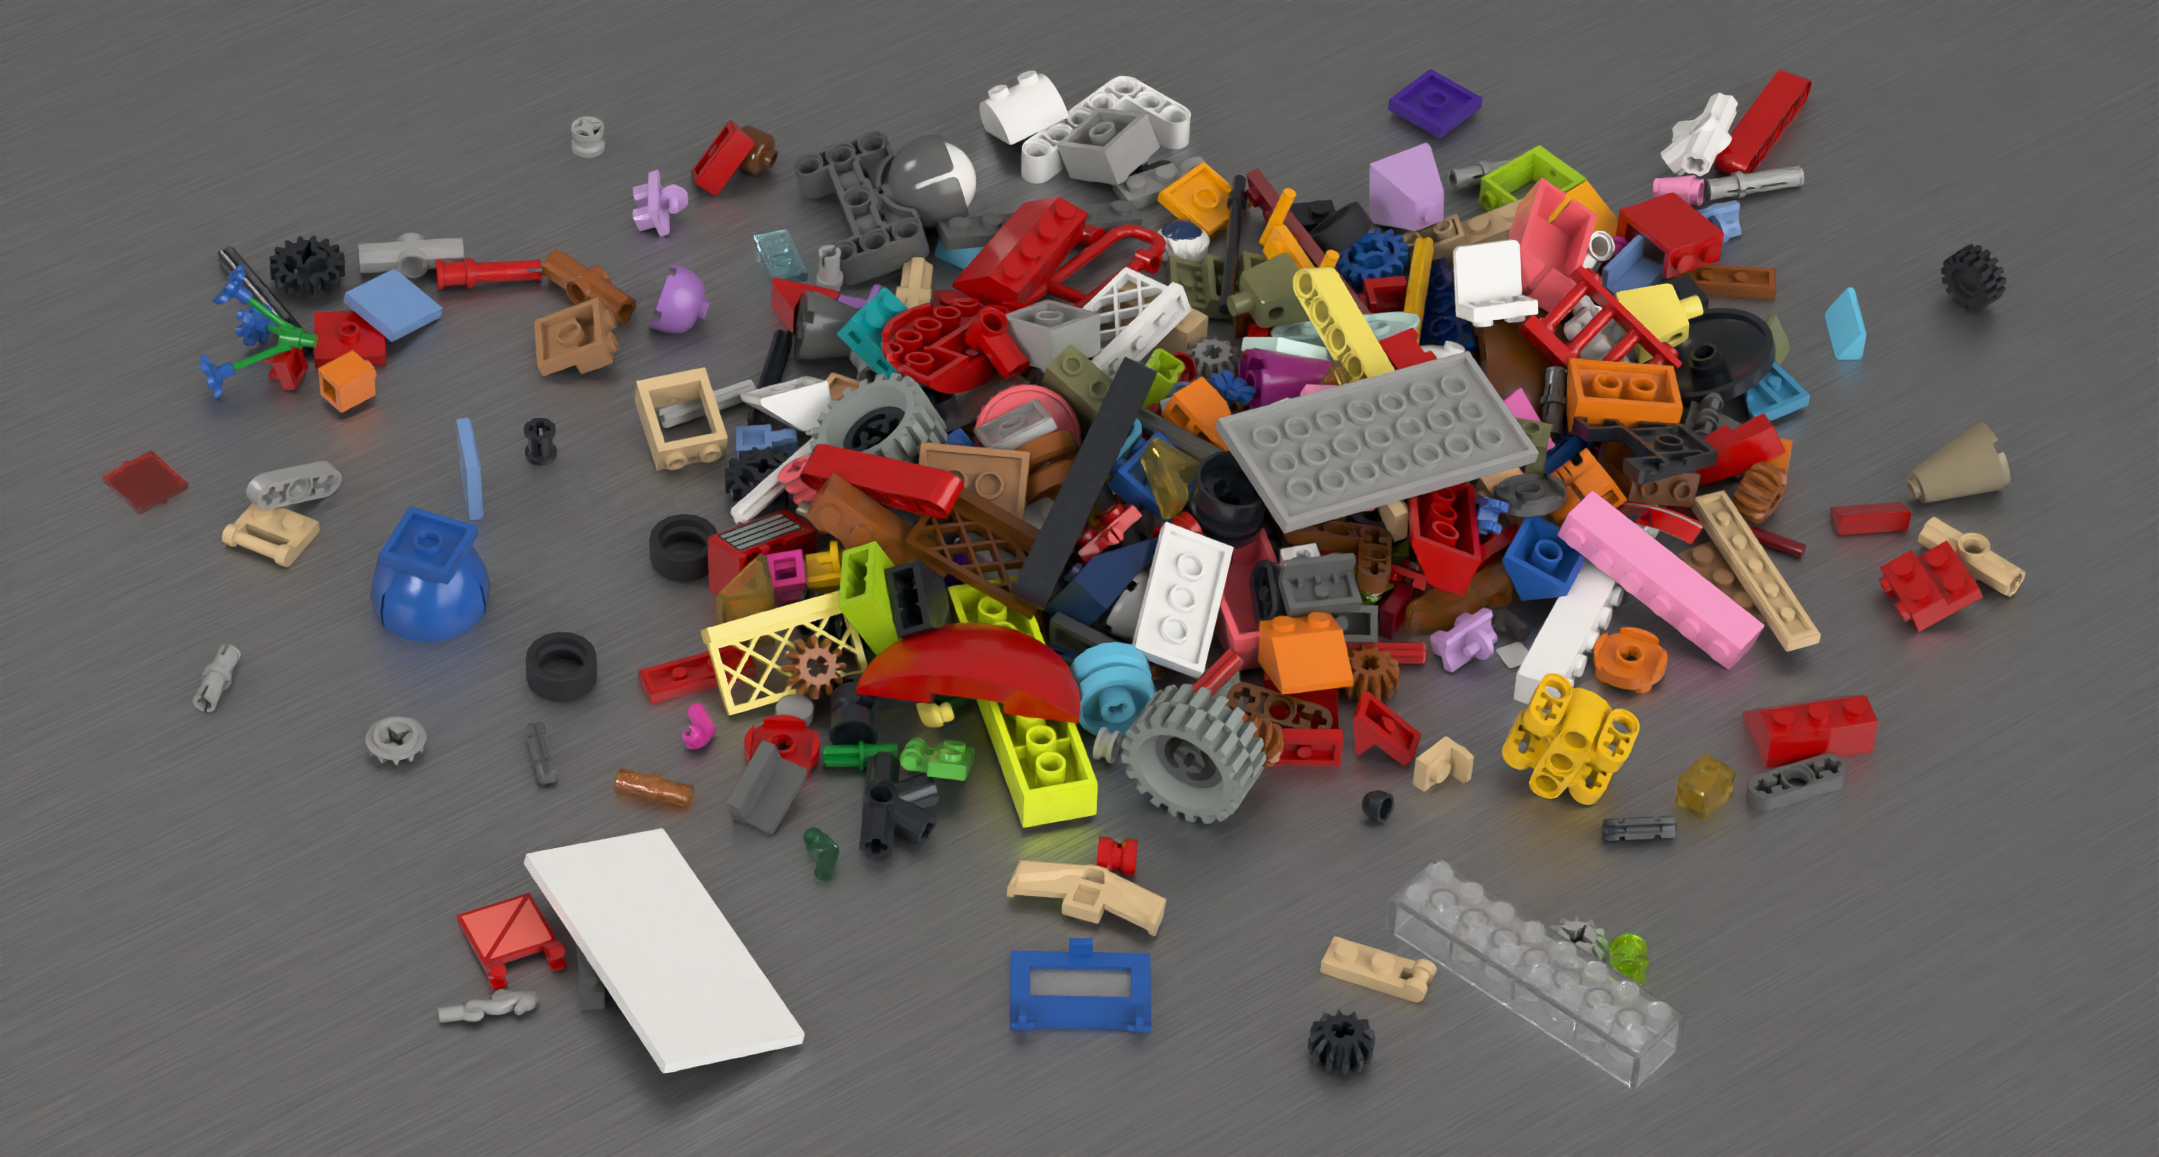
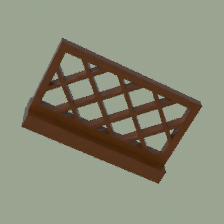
[902,487,1075,620]

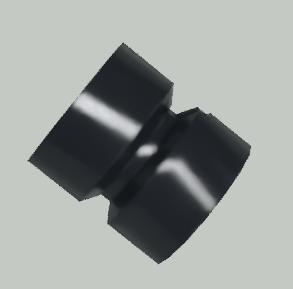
[829,682,879,745]

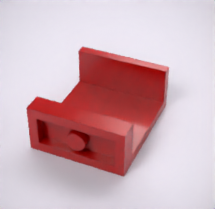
[1616,192,1724,279]
[1263,674,1343,766]

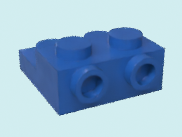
[1108,431,1199,523]

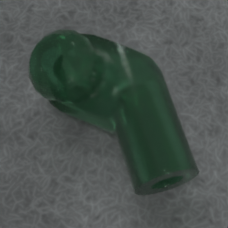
[803,827,839,881]

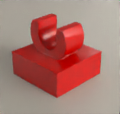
[262,348,309,390]

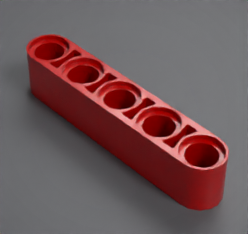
[1714,69,1812,175]
[799,444,964,519]

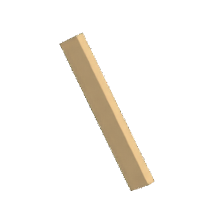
[1691,490,1821,652]

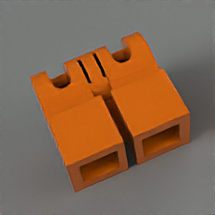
[1550,448,1627,528]

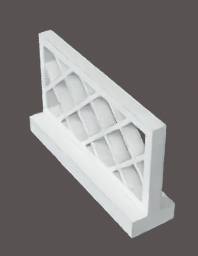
[1082,267,1191,380]

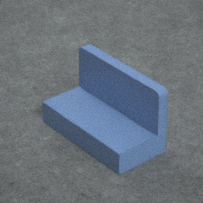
[1601,234,1664,297]

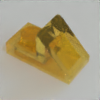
[1140,438,1200,520]

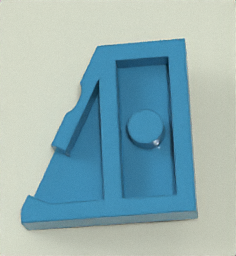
[1743,360,1810,421]

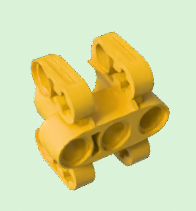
[1502,673,1640,805]

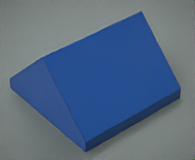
[1502,516,1587,601]

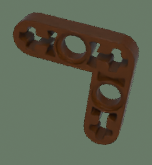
[1284,520,1392,594]
[1226,682,1333,729]

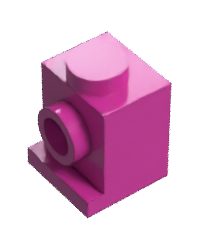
[766,549,814,605]

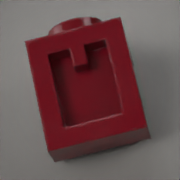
[1375,579,1413,640]

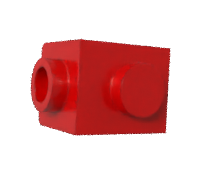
[1357,276,1407,314]

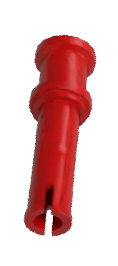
[435,257,542,290]

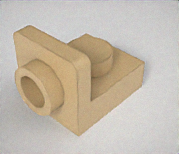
[1413,736,1474,792]

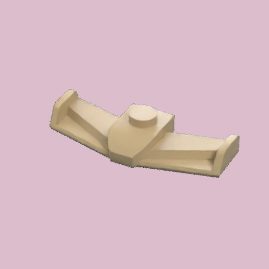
[1007,860,1166,936]

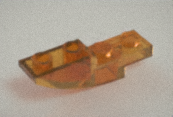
[1404,554,1514,637]

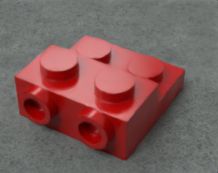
[1878,540,1983,632]

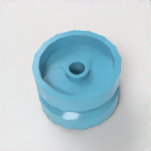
[1069,642,1156,736]

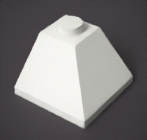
[740,376,832,435]

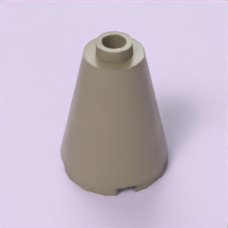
[1906,422,2011,504]

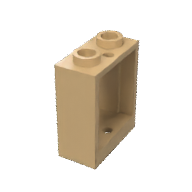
[634,367,728,471]

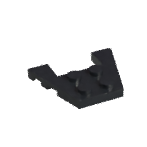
[1572,416,1718,484]

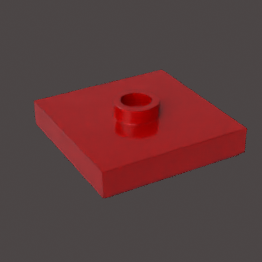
[314,311,386,368]

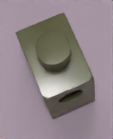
[1227,253,1310,328]

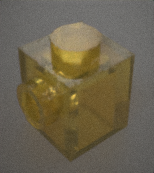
[1675,753,1736,821]

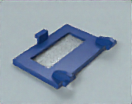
[1010,938,1151,1032]

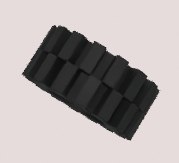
[1941,244,2006,312]

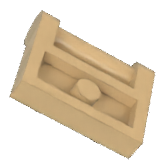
[222,502,320,568]

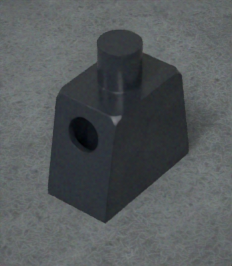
[885,560,953,638]

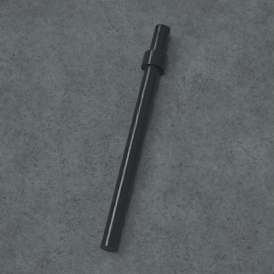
[1219,175,1248,315]

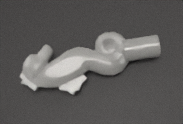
[438,989,539,1023]

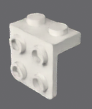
[1453,239,1538,327]

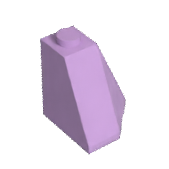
[1370,142,1444,231]

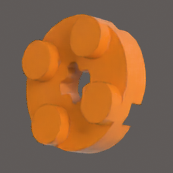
[1592,627,1668,694]

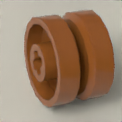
[1015,430,1079,506]

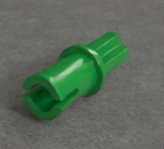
[822,741,898,771]

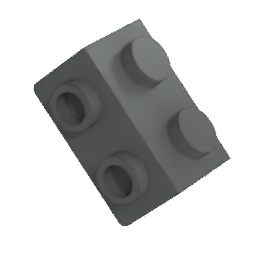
[1278,553,1362,618]

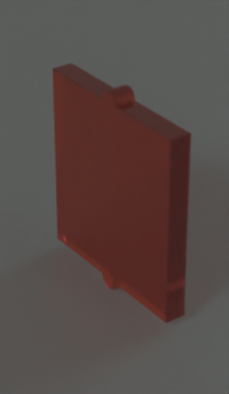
[102,450,189,515]

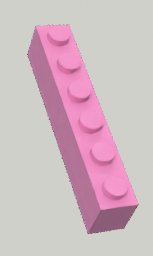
[1557,491,1765,670]

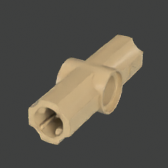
[896,257,933,309]
[1918,516,2026,598]

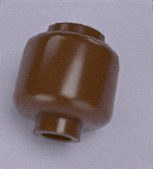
[738,125,778,175]

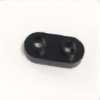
[1249,560,1287,625]

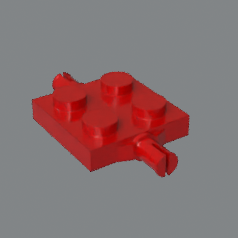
[1071,503,1142,563]

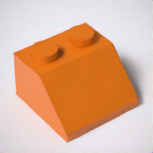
[1258,612,1353,695]

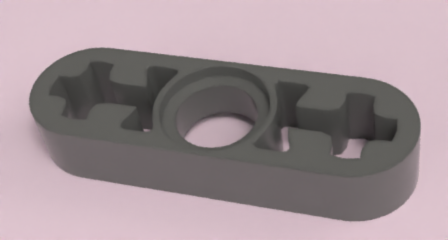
[1746,753,1848,811]

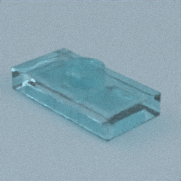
[754,229,808,283]

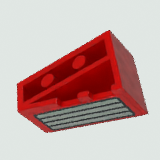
[708,509,817,612]

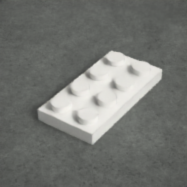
[1132,522,1234,679]

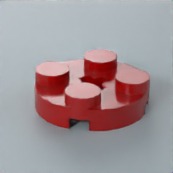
[744,715,820,779]

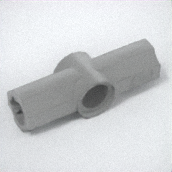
[358,232,464,279]

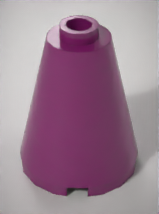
[1238,348,1341,411]

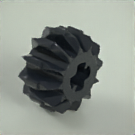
[1308,1009,1376,1077]

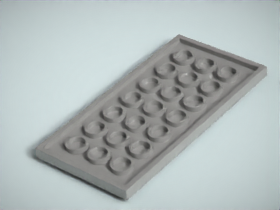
[1216,351,1539,533]

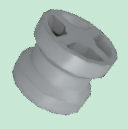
[571,116,605,158]

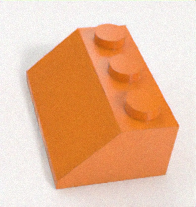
[1566,358,1683,435]

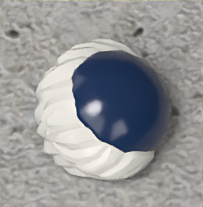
[1157,219,1210,262]

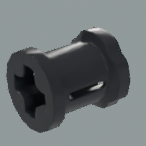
[523,417,557,466]

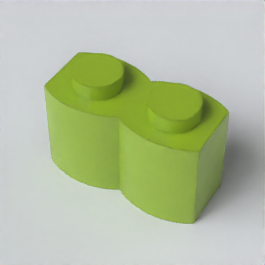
[1142,348,1185,408]

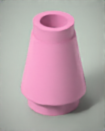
[1652,175,1705,207]

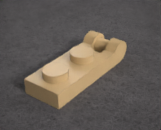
[1320,936,1437,1003]

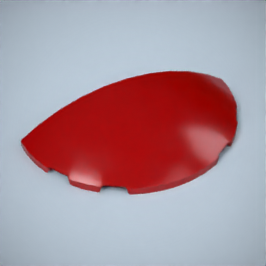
[881,298,1030,394]
[856,622,1081,723]

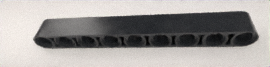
[1010,356,1158,611]

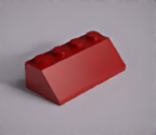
[952,196,1088,306]
[1407,482,1481,596]

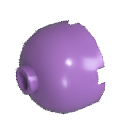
[649,262,710,334]

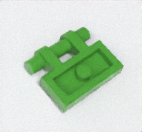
[900,738,975,781]

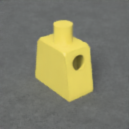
[1615,283,1703,364]

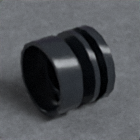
[1187,451,1267,549]

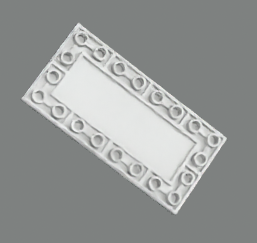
[524,828,805,1074]

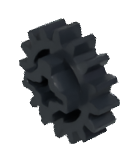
[269,236,346,297]
[724,446,794,511]

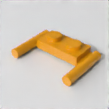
[1259,188,1340,269]

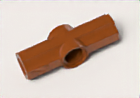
[542,249,636,325]

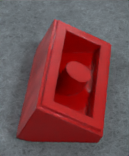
[691,120,755,196]
[1830,502,1911,535]

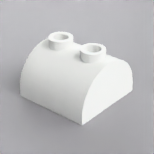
[979,70,1069,145]

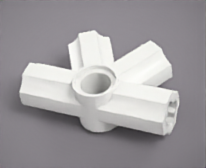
[1660,92,1738,177]

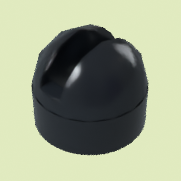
[1362,790,1394,823]

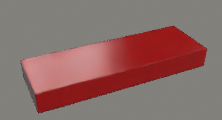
[638,642,756,704]

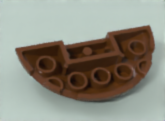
[1474,294,1570,429]

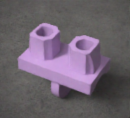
[633,170,689,237]
[1430,607,1498,672]

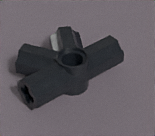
[859,751,939,858]

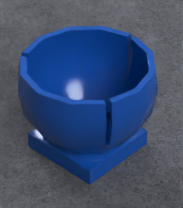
[370,506,490,642]

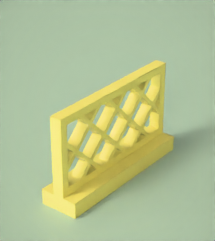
[700,590,868,716]

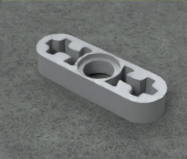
[246,460,342,510]

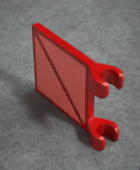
[456,892,567,991]

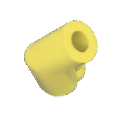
[915,700,955,728]

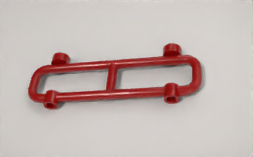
[1026,224,1167,308]

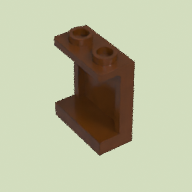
[1597,440,1700,508]

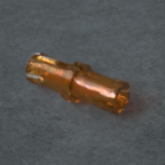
[614,767,694,809]

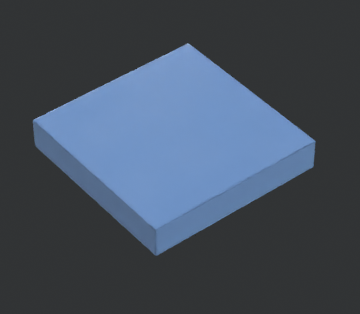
[343,268,443,342]
[456,418,484,521]

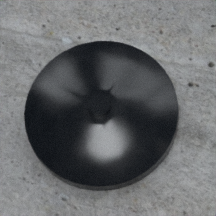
[1635,308,1776,408]

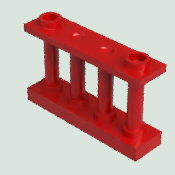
[1517,265,1683,371]

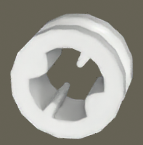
[1093,727,1122,764]

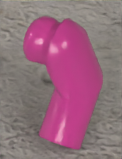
[682,703,716,750]

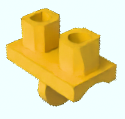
[806,540,848,594]

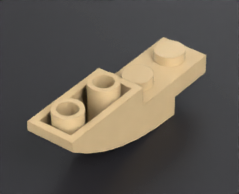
[1402,199,1522,267]

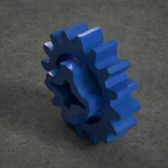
[1336,227,1410,289]

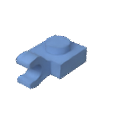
[736,424,798,460]

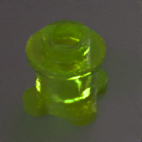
[1608,933,1649,984]

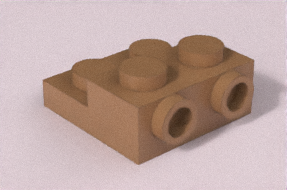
[534,297,619,376]

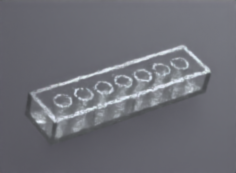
[1387,857,1686,1090]

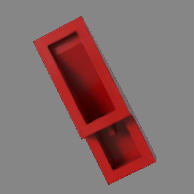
[1695,413,1786,486]

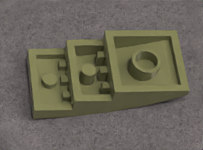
[1165,251,1268,320]

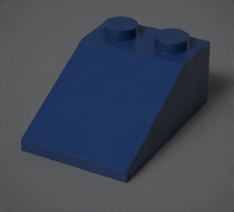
[1045,537,1159,626]

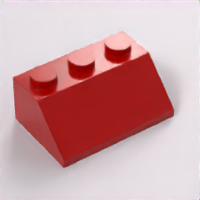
[1742,695,1878,768]

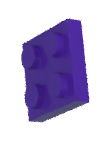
[1388,69,1482,139]

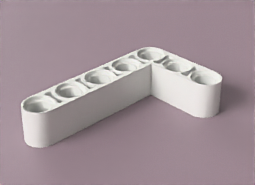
[1021,76,1191,184]

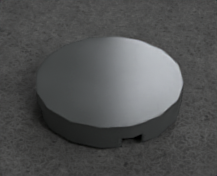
[1493,473,1567,517]

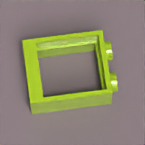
[1479,145,1587,211]

